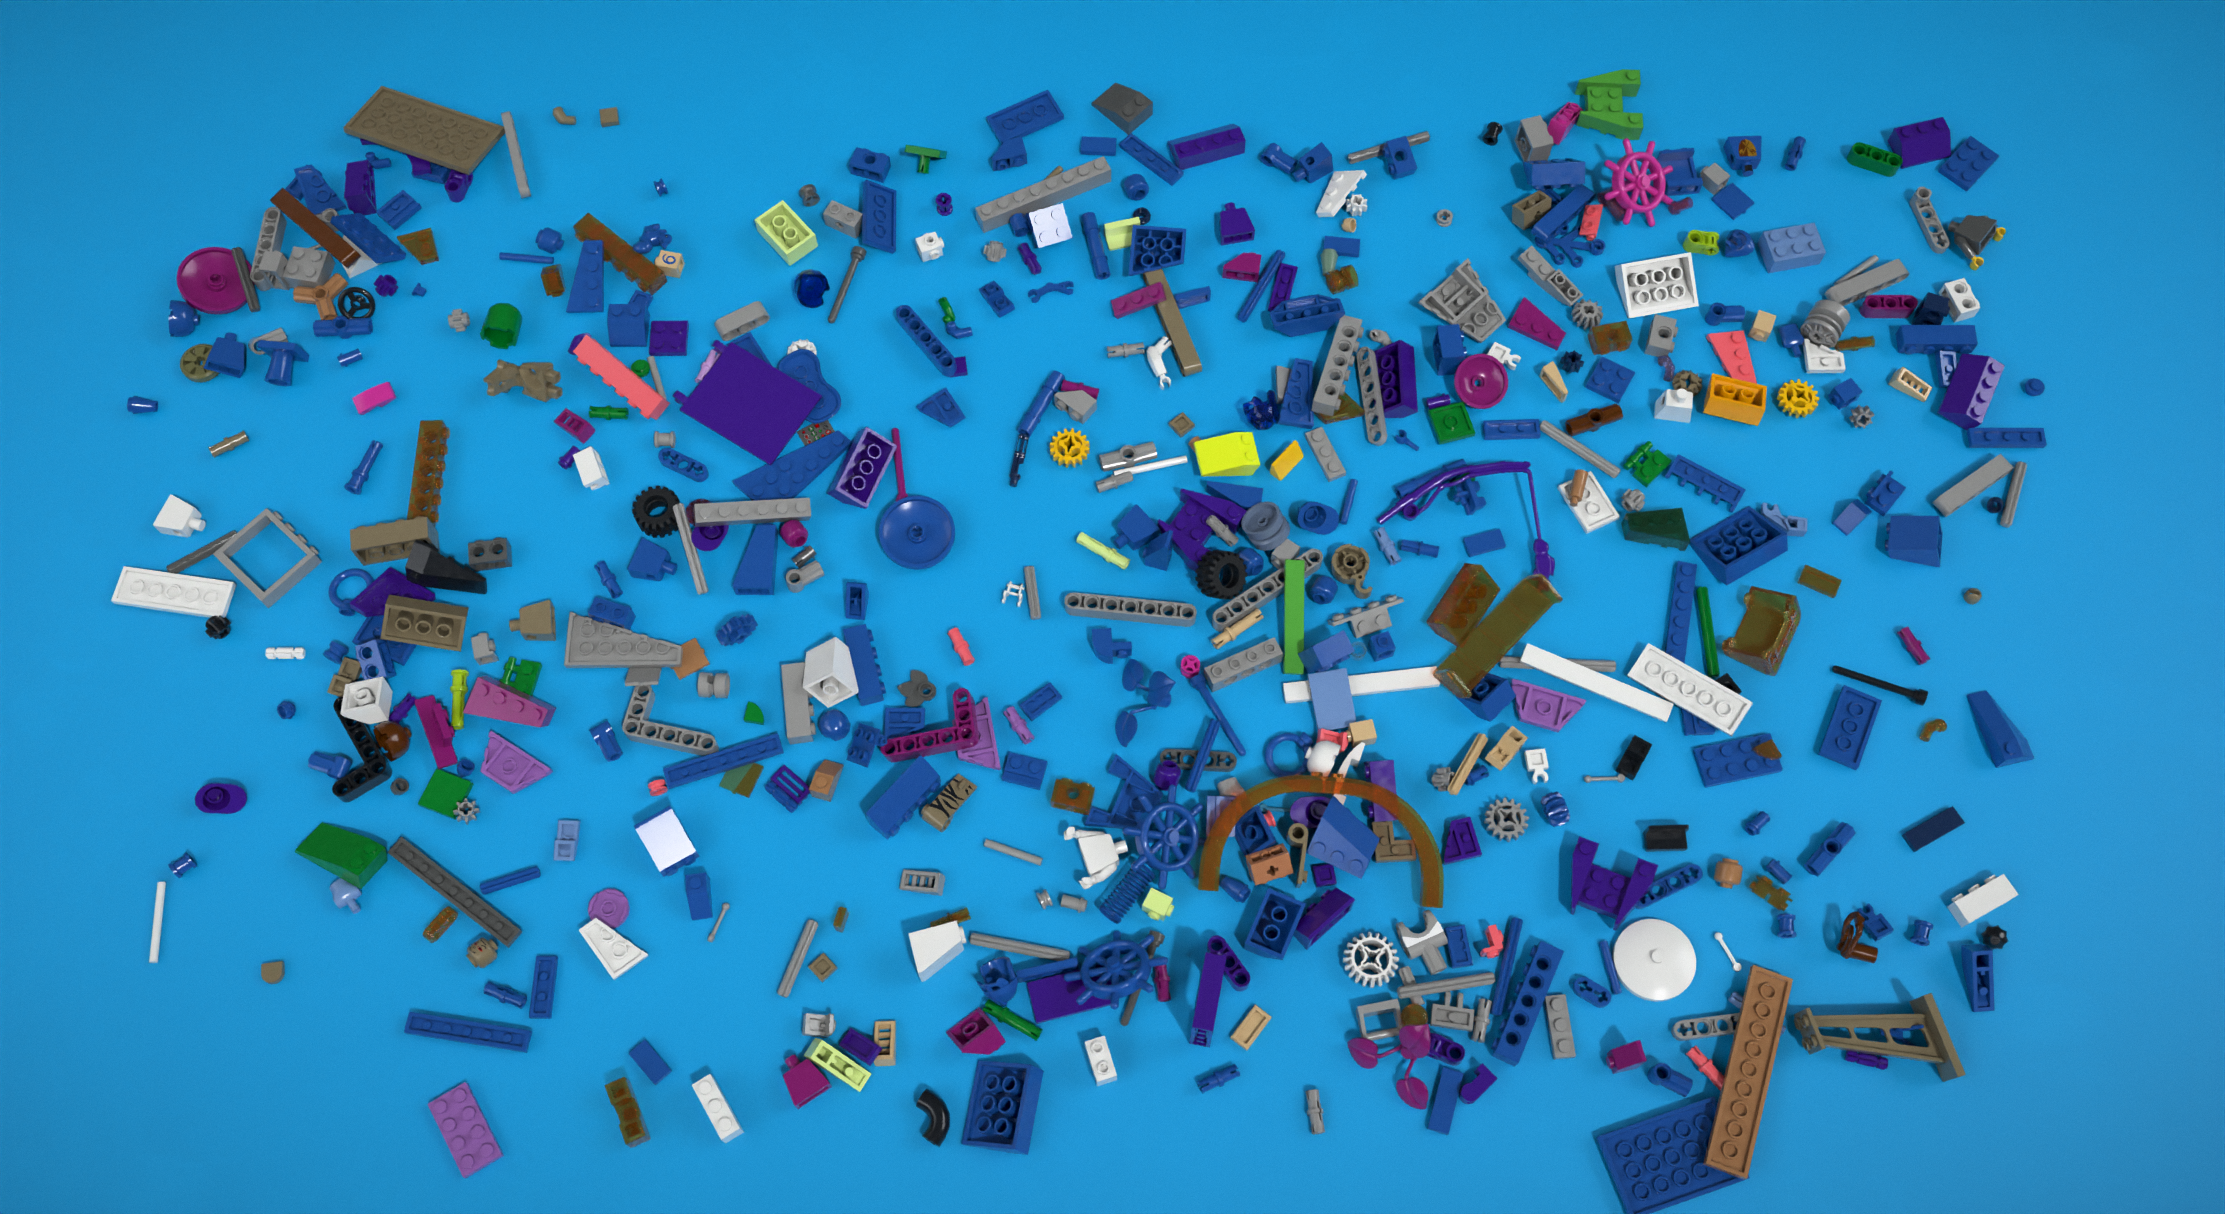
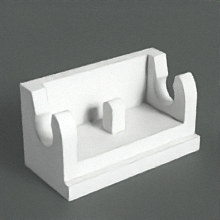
[573,446,610,490]

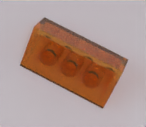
[1427,563,1500,648]

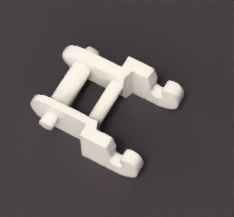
[1002,581,1025,607]

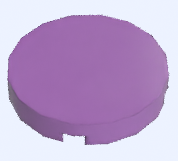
[588,889,630,929]

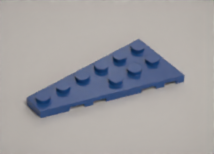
[732,430,852,501]

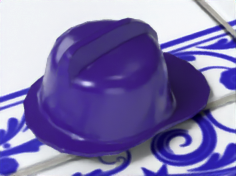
[691,525,729,551]
[195,782,247,814]
[1290,796,1331,828]

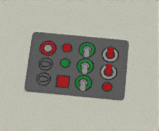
[797,420,835,446]

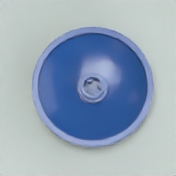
[879,496,955,570]

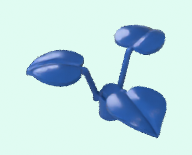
[1116,659,1176,748]

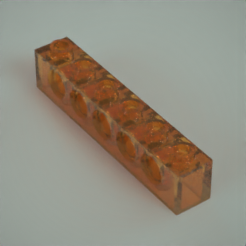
[407,420,450,527]

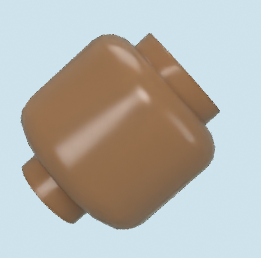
[1714,858,1743,889]

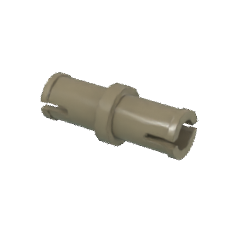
[208,430,249,458]

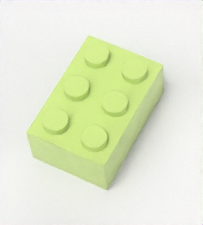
[755,200,818,266]

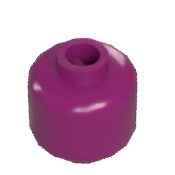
[780,519,808,548]

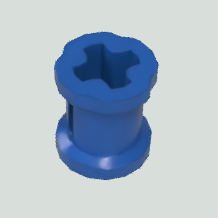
[168,852,197,879]
[1776,914,1797,938]
[1910,920,1934,946]

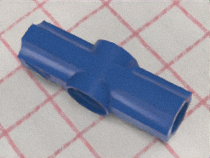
[313,316,373,339]
[1804,822,1856,877]

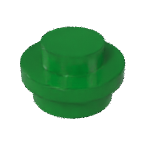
[631,360,650,378]

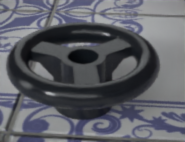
[338,287,375,319]

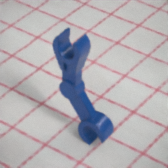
[1028,281,1074,303]

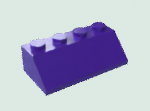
[1168,123,1246,170]
[1374,340,1418,418]
[1937,354,2005,431]
[827,426,897,509]

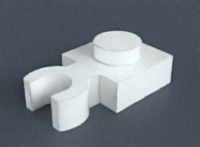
[1487,342,1521,370]
[1524,749,1549,784]

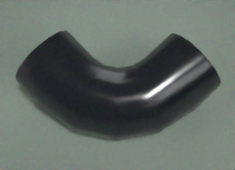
[916,1089,950,1147]

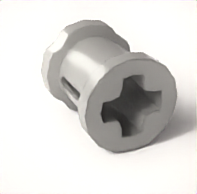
[654,431,676,448]

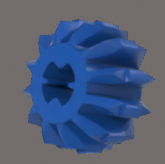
[1541,791,1570,827]

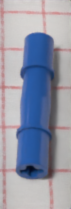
[1081,212,1111,280]
[1017,370,1065,437]
[1395,459,1467,500]

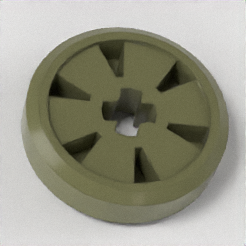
[180,344,219,382]

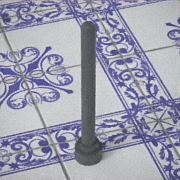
[828,246,867,323]
[1120,930,1165,1026]

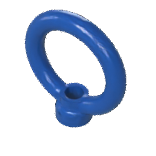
[328,569,374,616]
[1265,732,1314,779]

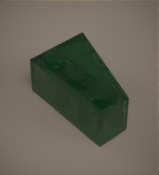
[1621,508,1690,551]

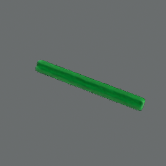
[1696,587,1720,677]

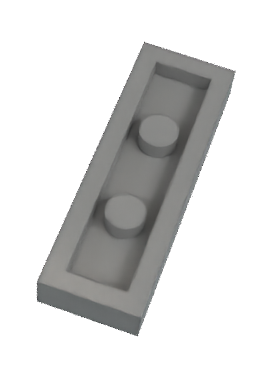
[1305,427,1346,482]
[1544,994,1576,1060]

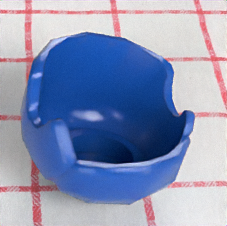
[818,710,851,741]

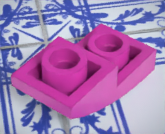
[352,382,396,415]

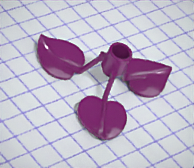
[1348,1024,1431,1109]

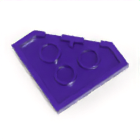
[350,567,436,617]

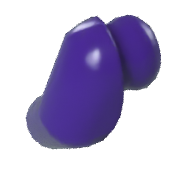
[568,333,592,355]

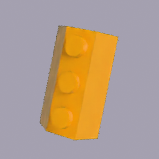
[1703,373,1767,426]

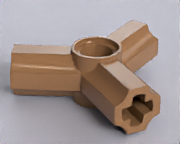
[293,273,348,320]

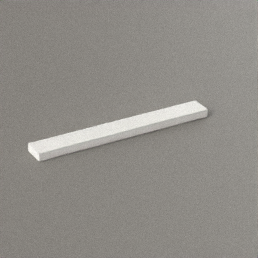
[1519,643,1674,723]
[1283,666,1440,704]

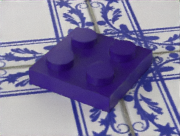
[649,321,689,356]

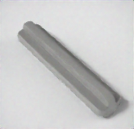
[1024,566,1041,620]

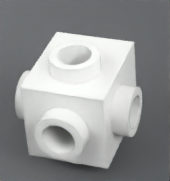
[915,232,945,262]

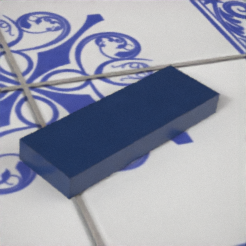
[1902,806,1965,852]

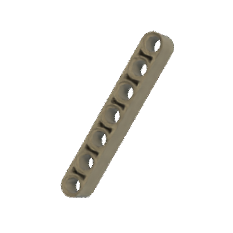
[1143,269,1202,377]

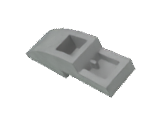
[1517,245,1583,307]

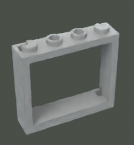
[213,508,322,608]

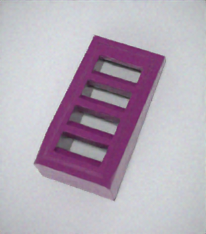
[554,408,595,444]

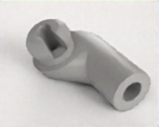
[1369,329,1392,347]

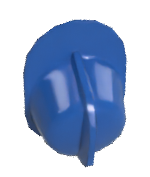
[1297,501,1339,535]

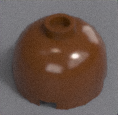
[373,721,411,762]

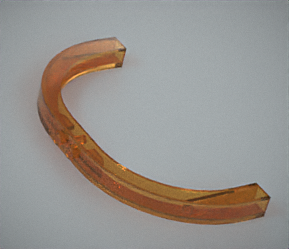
[1198,772,1444,908]

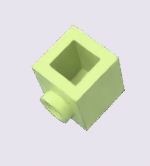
[1142,888,1175,921]

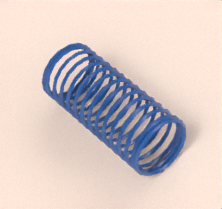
[1099,865,1155,924]

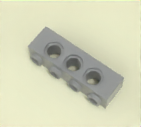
[1204,637,1283,692]

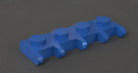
[1665,454,1746,513]

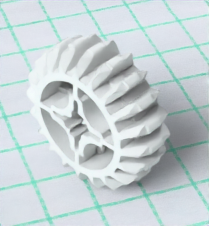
[1343,932,1399,988]

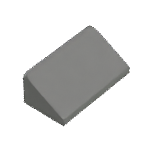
[1276,366,1291,404]

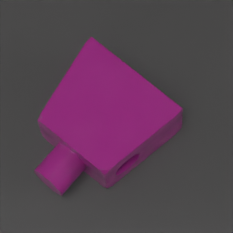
[783,1054,832,1109]

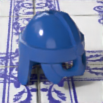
[977,957,1018,1006]

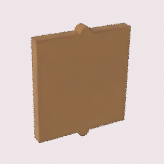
[670,638,710,680]

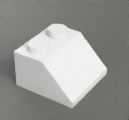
[340,677,393,724]

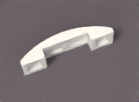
[1332,742,1365,805]

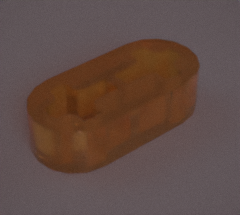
[423,906,458,943]

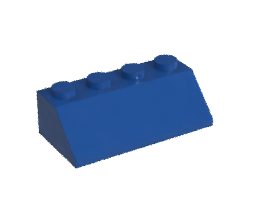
[866,755,941,840]

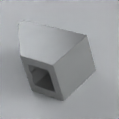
[1054,390,1097,424]

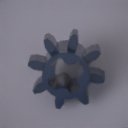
[1560,350,1584,374]

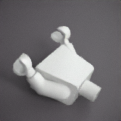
[1064,827,1128,889]

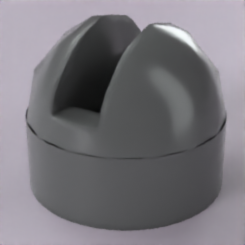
[390,778,409,795]

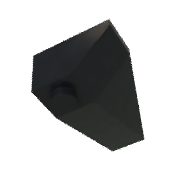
[405,539,487,594]

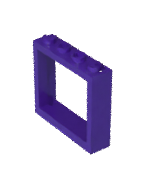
[1189,951,1227,1048]

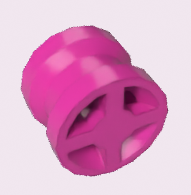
[1181,655,1200,678]

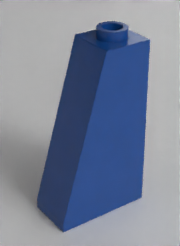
[733,523,779,595]

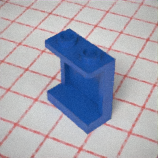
[1657,148,1703,196]

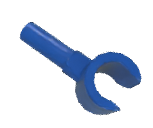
[1396,429,1420,451]

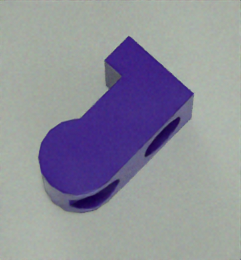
[1459,1063,1498,1104]

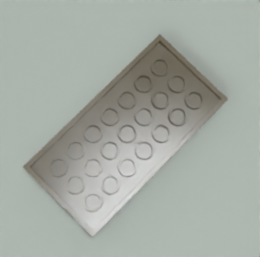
[343,86,505,175]

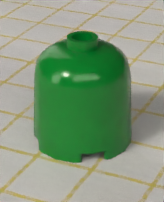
[480,303,522,349]

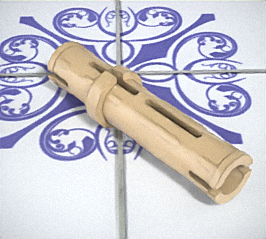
[1211,608,1264,650]

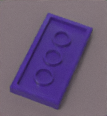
[1027,965,1111,1024]

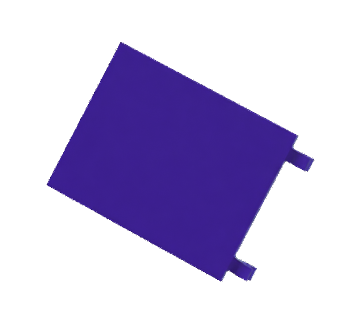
[673,340,822,466]

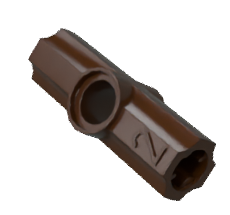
[1565,404,1623,437]

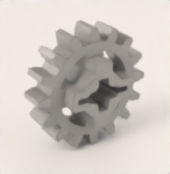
[1484,798,1529,842]

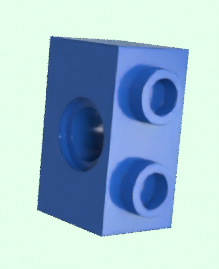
[1382,136,1417,180]
[849,147,891,183]

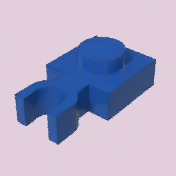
[1857,903,1894,942]

